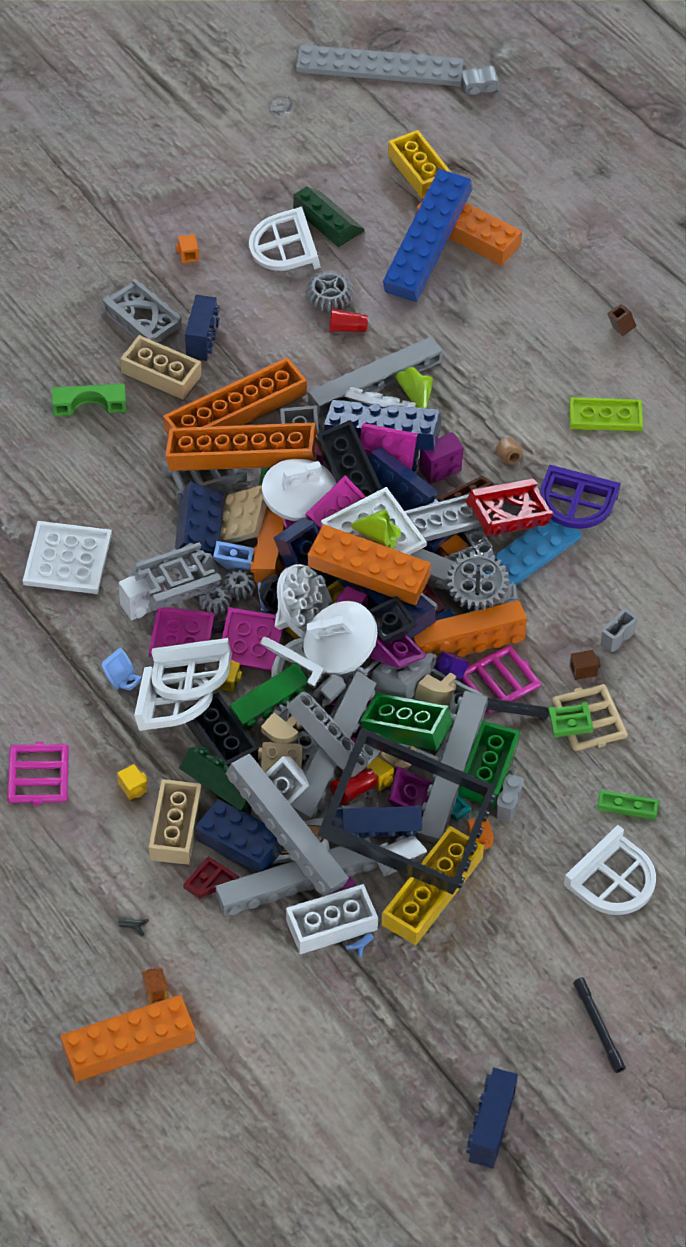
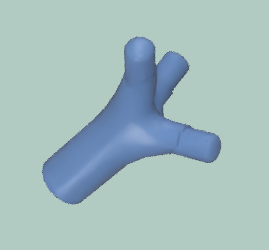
[346,933,374,958]

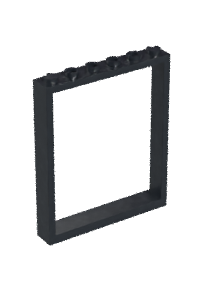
[317,728,496,895]

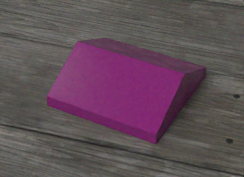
[388,767,432,817]

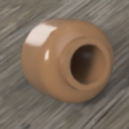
[496,437,523,465]

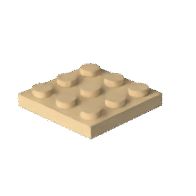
[219,485,267,544]

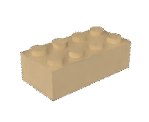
[120,335,202,400]
[148,779,202,865]

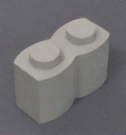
[461,66,499,95]
[600,609,637,652]
[311,674,346,709]
[496,774,523,822]

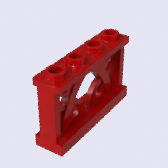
[465,479,554,536]

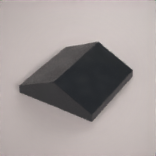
[369,596,417,643]

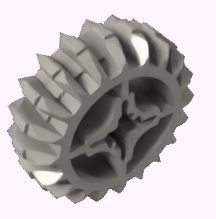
[306,270,353,313]

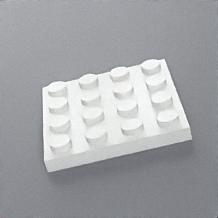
[321,487,427,555]
[23,521,112,594]

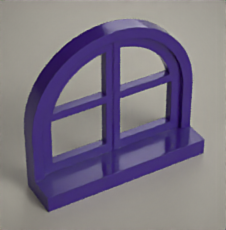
[540,464,621,529]

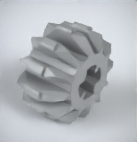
[223,569,255,601]
[199,586,231,617]

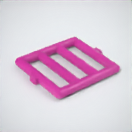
[461,645,541,713]
[7,742,69,806]

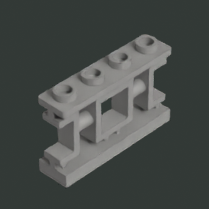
[131,542,222,611]

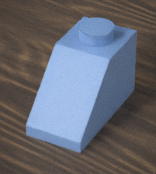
[213,541,254,574]

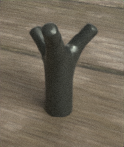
[118,918,149,936]

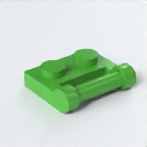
[548,702,593,738]

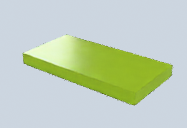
[569,397,643,431]

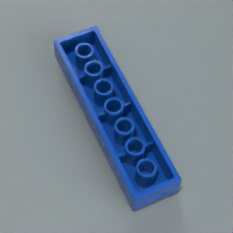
[383,169,472,302]

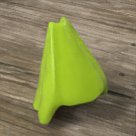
[396,367,433,409]
[351,510,401,549]

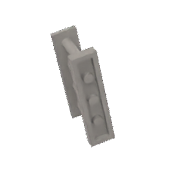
[162,460,247,505]

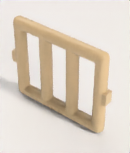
[552,684,628,751]

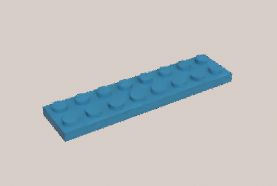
[447,519,582,613]

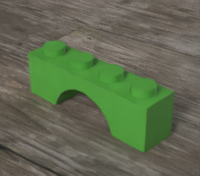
[52,384,126,416]

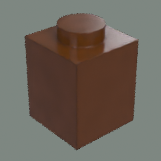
[607,304,637,336]
[569,650,601,680]

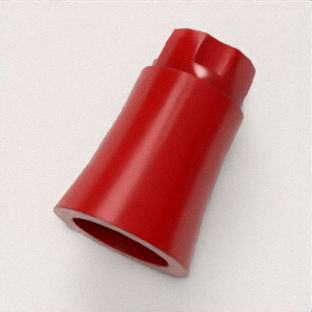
[329,308,368,333]
[331,768,378,806]

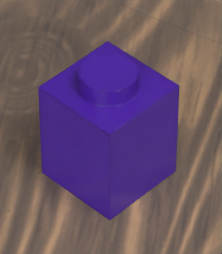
[434,651,469,680]

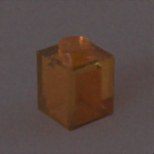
[142,967,169,1004]

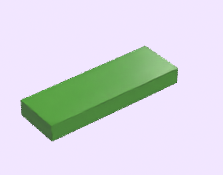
[597,790,659,820]

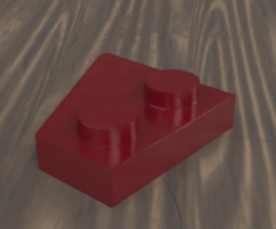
[183,856,239,899]

